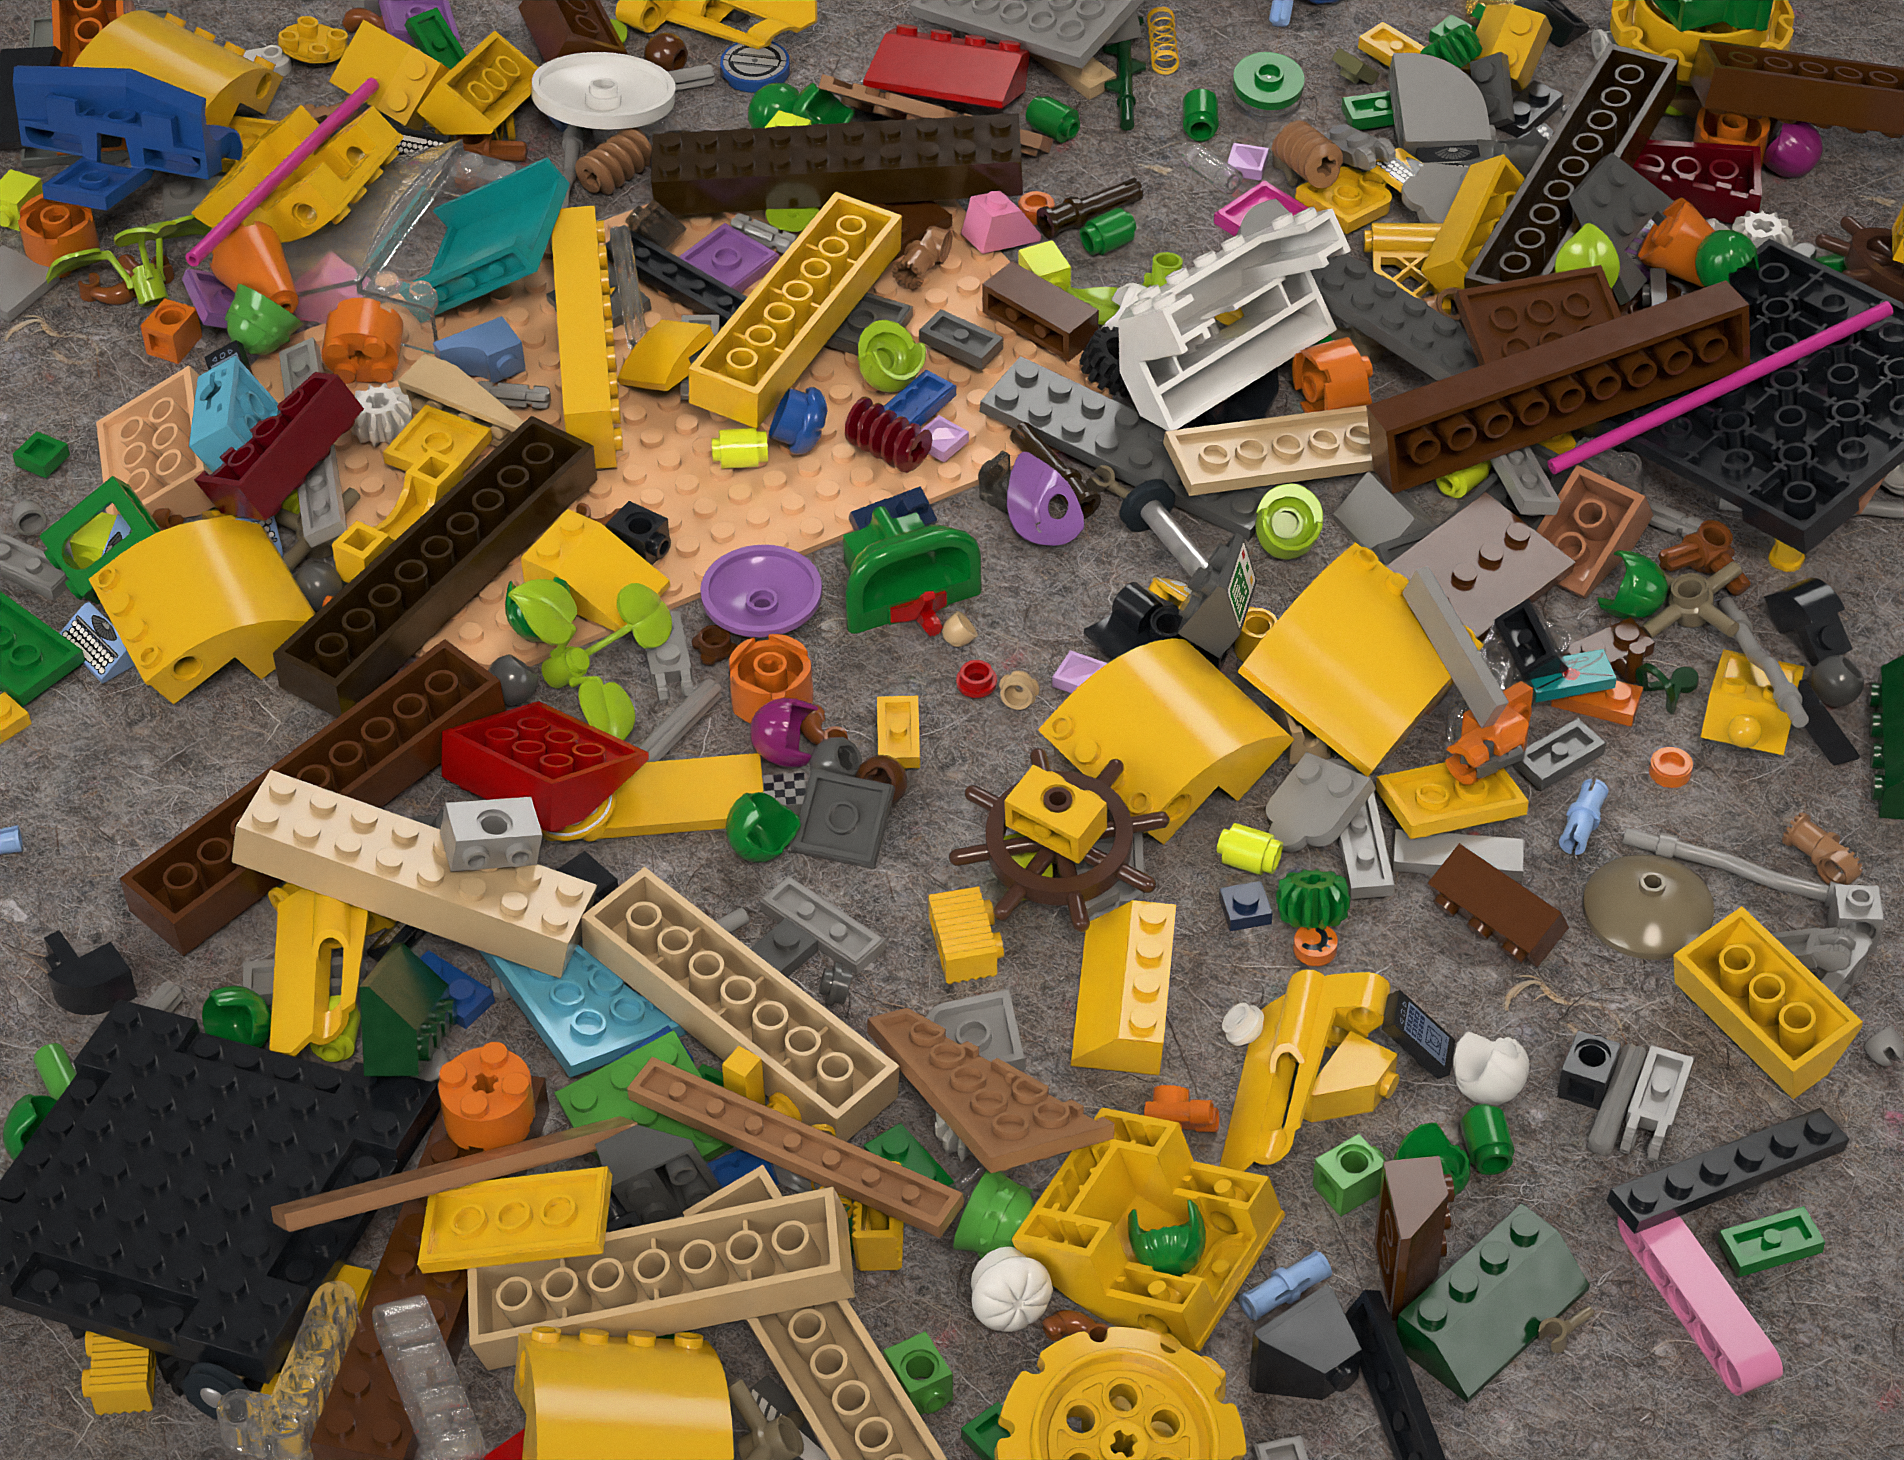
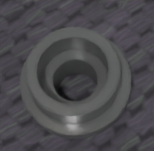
[819,962,852,1006]

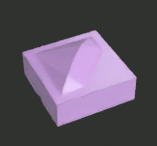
[1226,143,1269,181]
[921,415,969,462]
[1052,650,1107,693]

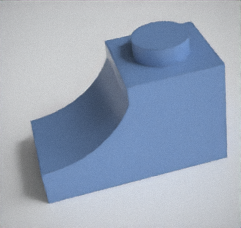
[433,316,526,383]

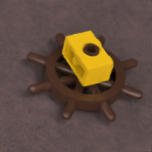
[1815,204,1904,303]
[949,748,1170,932]

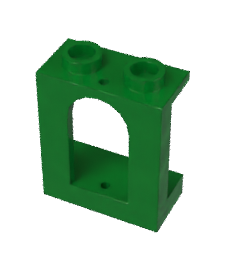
[39,476,162,605]

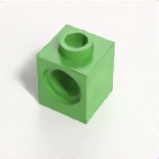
[1313,1133,1386,1217]
[883,1331,953,1415]

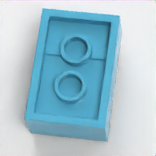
[189,356,280,472]

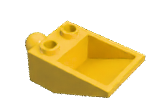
[1701,649,1805,755]

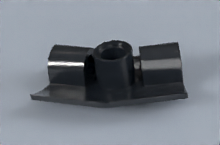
[1187,367,1279,428]
[1084,582,1231,671]

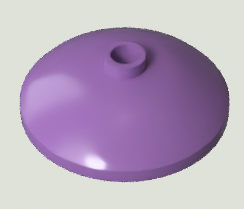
[700,545,822,638]

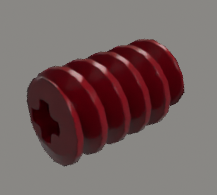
[844,397,933,473]

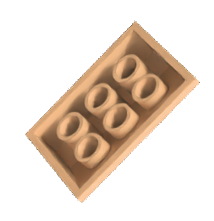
[96,366,215,518]

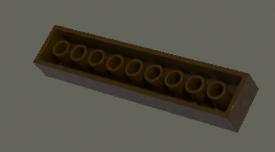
[1464,43,1678,289]
[651,113,1023,216]
[273,416,597,718]

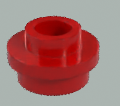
[956,660,997,698]

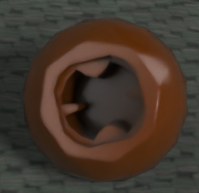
[644,32,688,71]
[855,755,907,805]

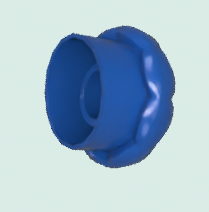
[768,387,828,455]

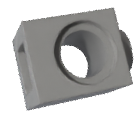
[1827,884,1884,953]

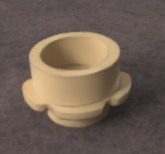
[999,670,1040,710]

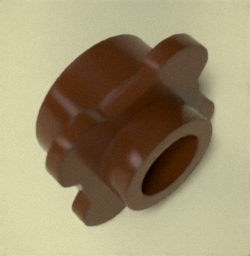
[692,625,738,665]

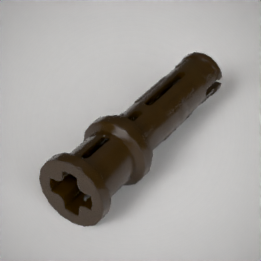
[1037,178,1144,239]
[1010,422,1101,519]

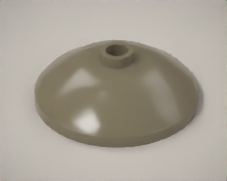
[1583,855,1714,960]

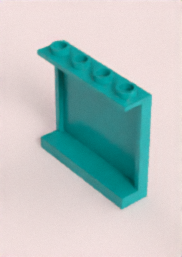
[399,157,570,321]

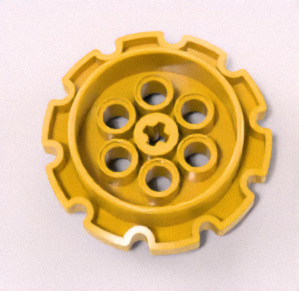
[1609,0,1795,87]
[994,1327,1246,1460]

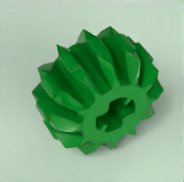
[1420,24,1483,69]
[1276,868,1350,930]

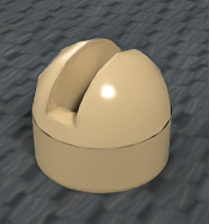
[942,611,978,647]

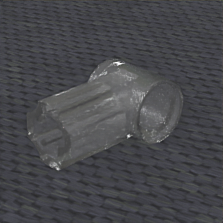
[1575,437,1645,495]

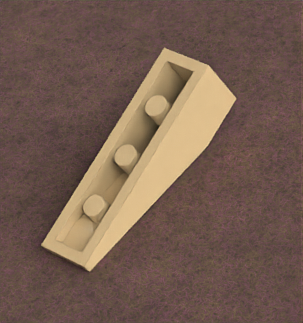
[398,353,524,447]

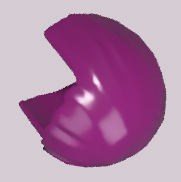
[1763,121,1823,178]
[750,698,818,767]

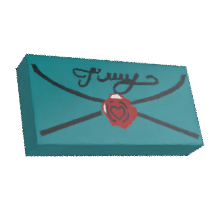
[1526,649,1616,703]

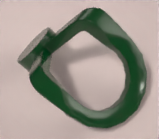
[1635,663,1699,715]

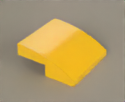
[617,319,714,391]

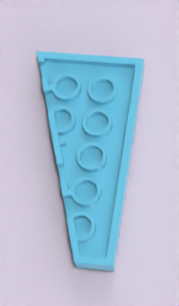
[479,945,687,1078]

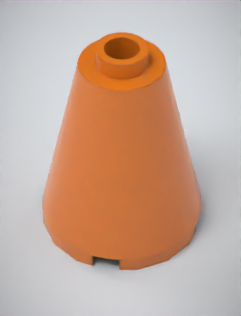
[1638,197,1715,288]
[209,221,299,313]

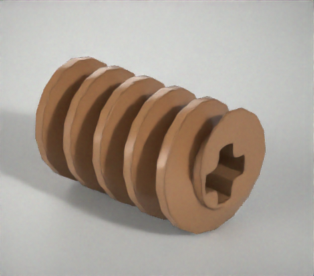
[1271,120,1343,188]
[575,127,652,195]

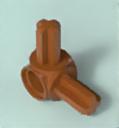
[455,134,527,191]
[1658,520,1751,596]

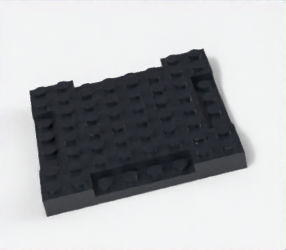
[1575,239,1904,555]
[0,999,441,1384]

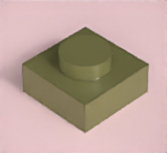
[1332,47,1380,85]

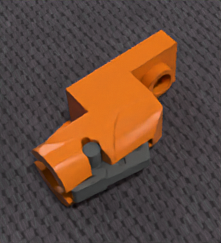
[1445,681,1533,785]

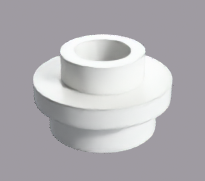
[1222,1003,1264,1046]

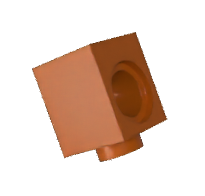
[140,298,202,364]

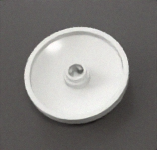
[531,52,676,129]

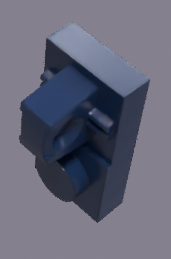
[848,486,937,531]

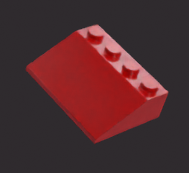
[863,24,1030,109]
[441,701,649,832]

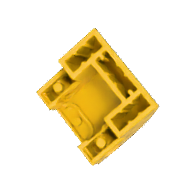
[73,10,284,127]
[191,105,404,243]
[89,518,315,705]
[1238,542,1484,777]
[1038,638,1295,845]
[1012,1107,1286,1352]
[513,1326,734,1460]

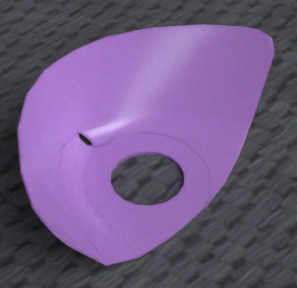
[1007,452,1084,546]

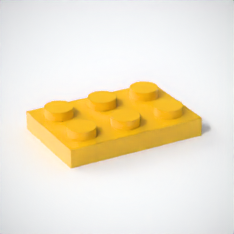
[1376,762,1529,839]

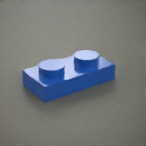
[420,950,495,1030]

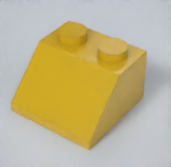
[1460,4,1553,92]

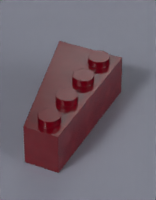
[1632,139,1762,224]
[194,372,364,521]

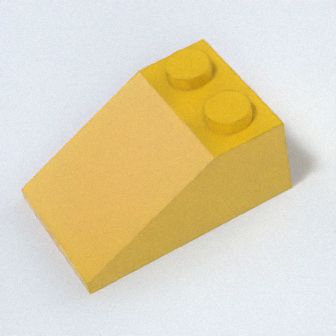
[329,20,451,131]
[521,509,670,636]

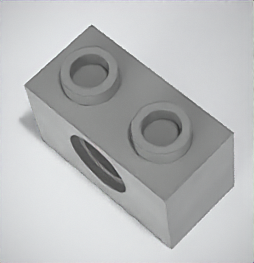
[440,797,543,871]

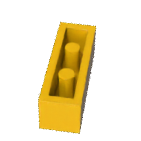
[722,1046,766,1106]

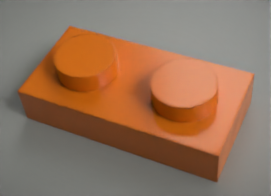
[1551,680,1643,727]

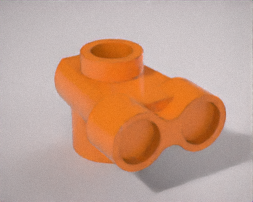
[1144,1085,1219,1133]

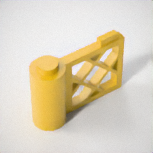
[1363,223,1451,315]

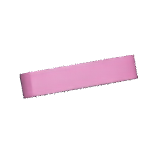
[1618,1216,1783,1396]

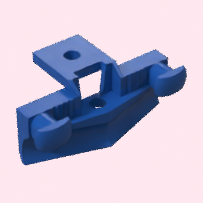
[13,65,243,211]

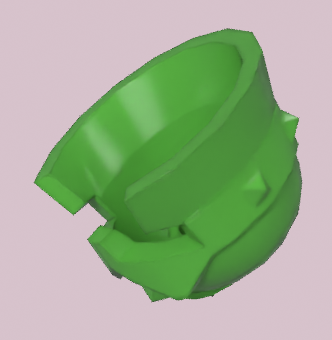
[224,283,303,355]
[953,1170,1035,1259]

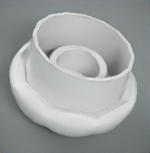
[971,1247,1053,1332]

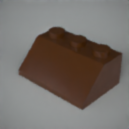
[518,0,627,63]
[1374,1156,1455,1321]

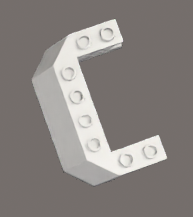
[1119,207,1351,431]

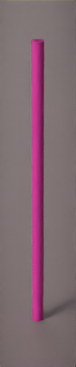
[185,78,379,266]
[1547,301,1893,475]

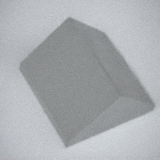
[1333,471,1437,550]

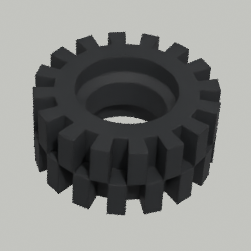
[1080,326,1130,397]

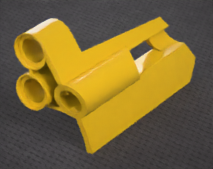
[615,0,817,50]
[269,888,397,1057]
[1220,969,1391,1171]

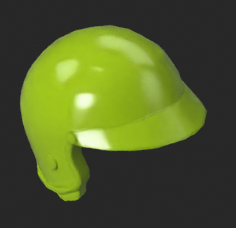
[857,320,926,393]
[1255,483,1323,560]

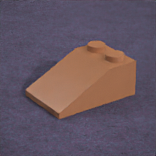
[1536,465,1654,599]

